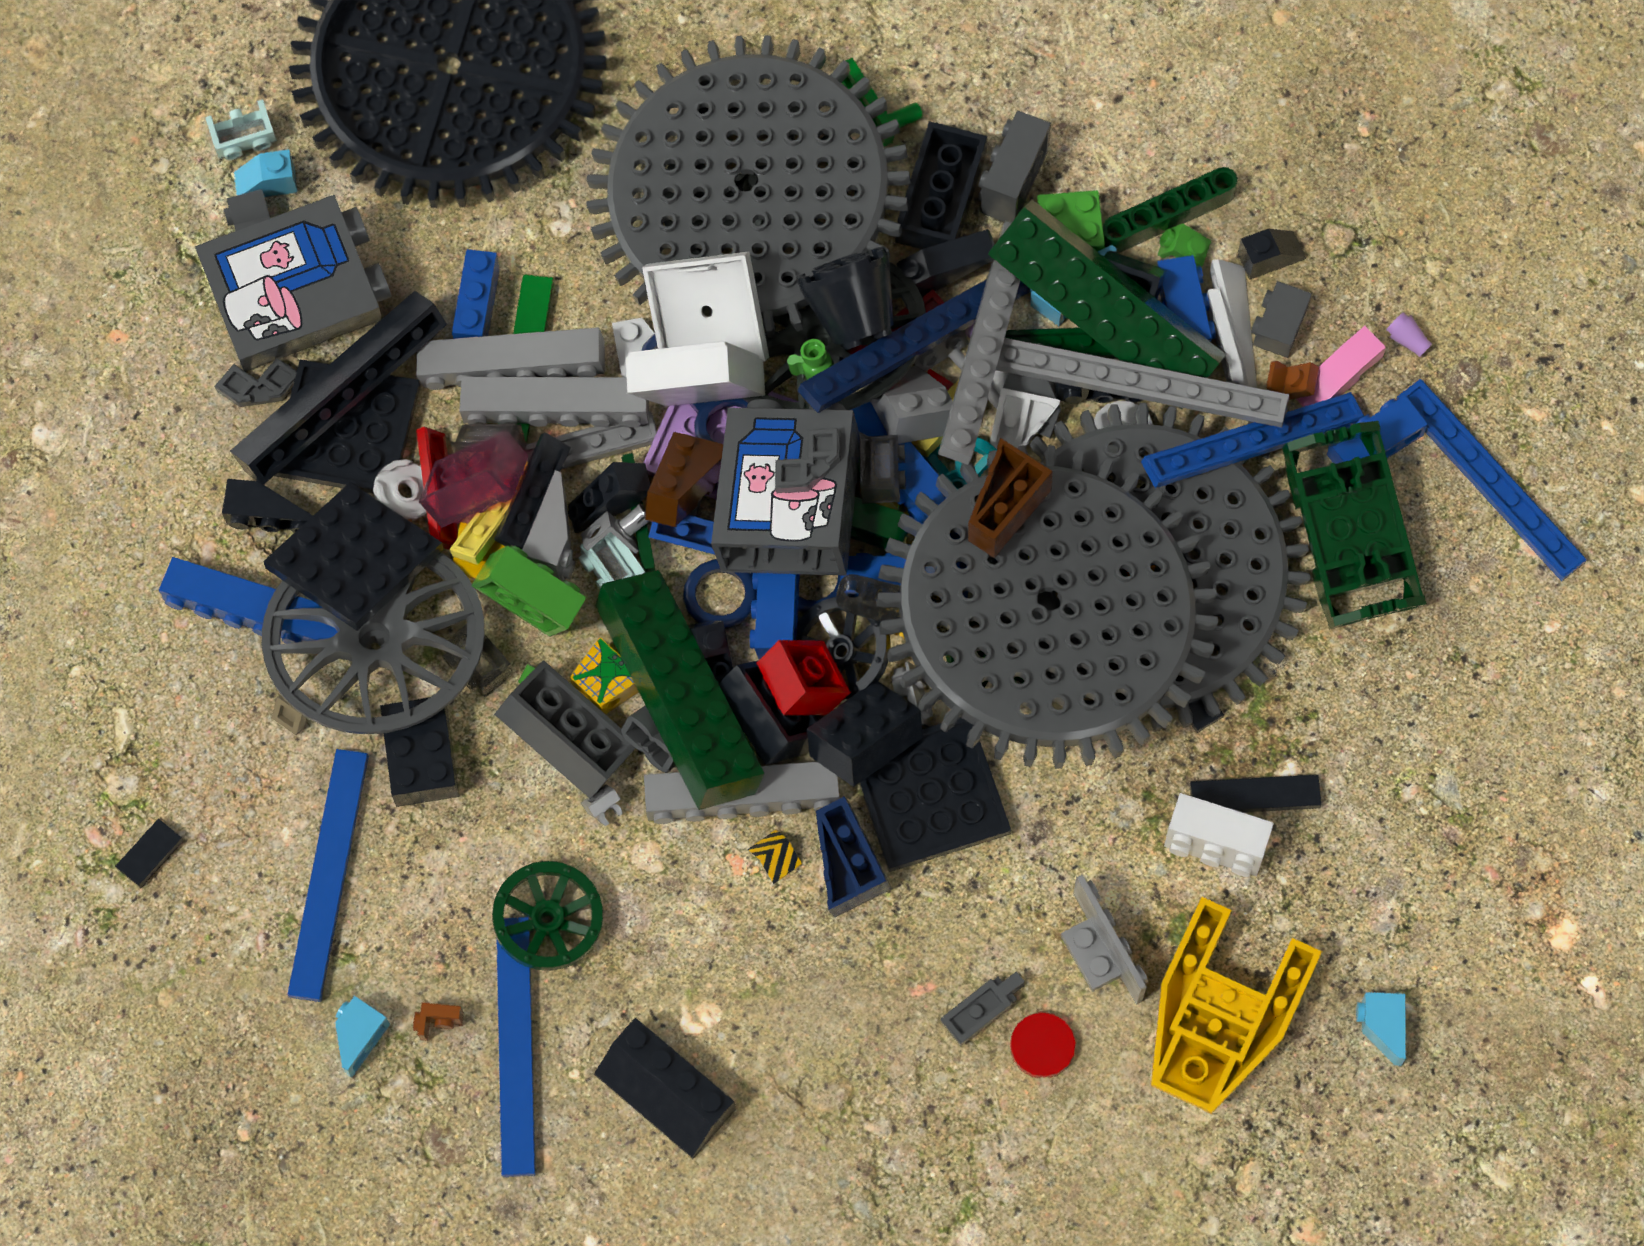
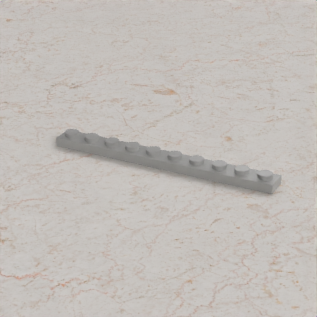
[938,221,1020,465]
[996,338,1289,428]

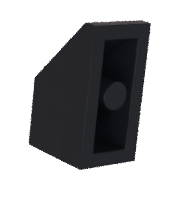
[1237,228,1306,280]

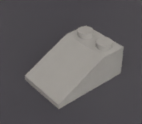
[864,366,953,445]
[523,470,575,582]

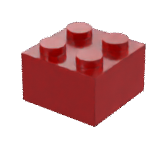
[757,640,851,715]

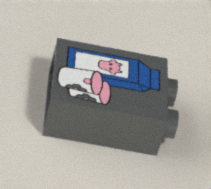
[195,195,392,372]
[711,399,861,576]

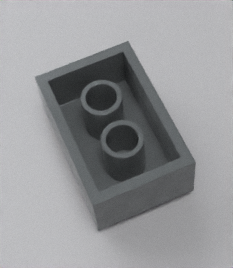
[978,110,1051,223]

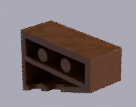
[645,432,723,527]
[968,438,1053,558]

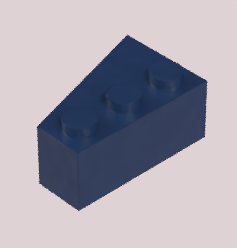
[816,796,892,918]

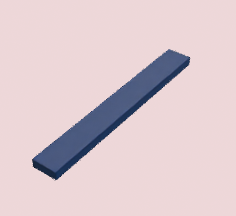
[1396,379,1587,582]
[1141,392,1364,488]
[287,749,369,1002]
[496,917,536,1177]

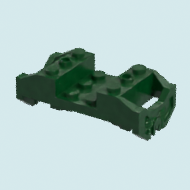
[1282,421,1427,630]

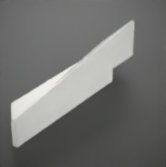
[1207,259,1257,388]

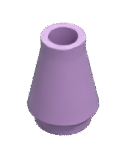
[1386,312,1432,357]

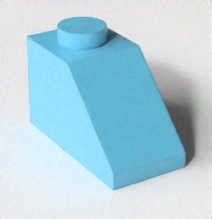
[234,149,298,197]
[1356,992,1406,1066]
[335,996,390,1078]

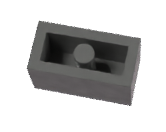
[1251,281,1312,358]

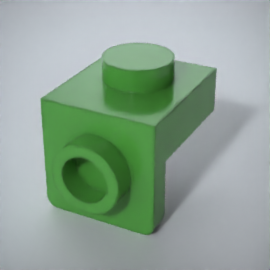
[1158,223,1211,267]

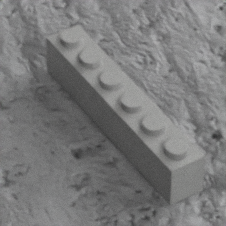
[417,327,605,390]
[460,377,649,427]
[644,762,839,824]

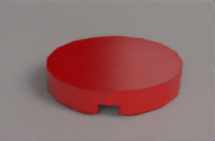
[1010,1012,1076,1078]

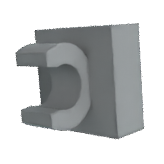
[581,785,622,826]

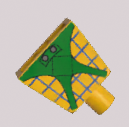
[570,637,638,715]

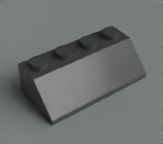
[494,660,636,799]

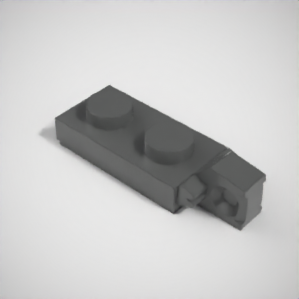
[940,971,1025,1046]

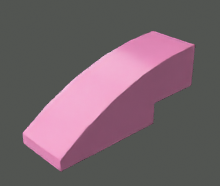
[1296,326,1386,407]

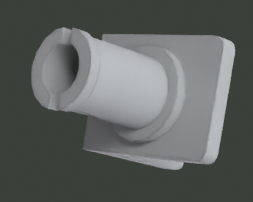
[581,503,649,554]

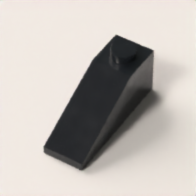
[896,229,995,298]

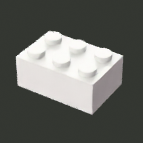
[1164,793,1274,877]

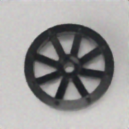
[797,596,891,704]

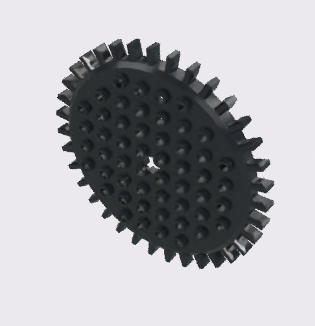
[289,0,607,208]

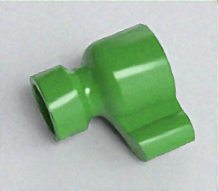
[787,339,834,380]

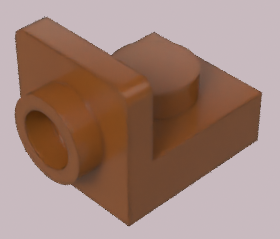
[1266,361,1319,400]
[413,1002,464,1041]

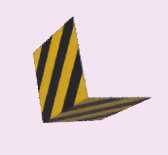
[747,830,802,884]

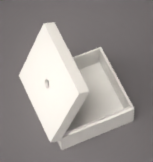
[625,251,769,406]

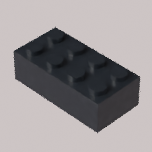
[895,121,988,249]

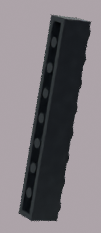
[230,291,447,485]

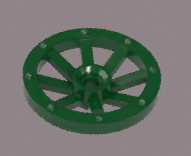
[492,861,603,971]

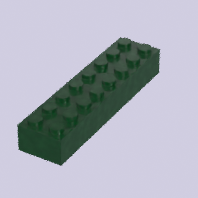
[988,200,1226,410]
[595,570,765,810]

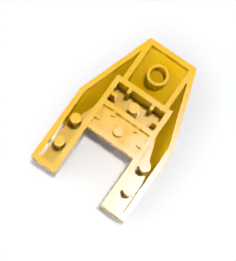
[1151,897,1322,1114]

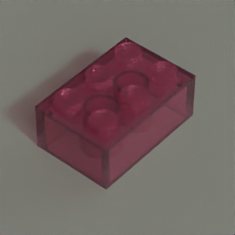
[419,430,528,528]

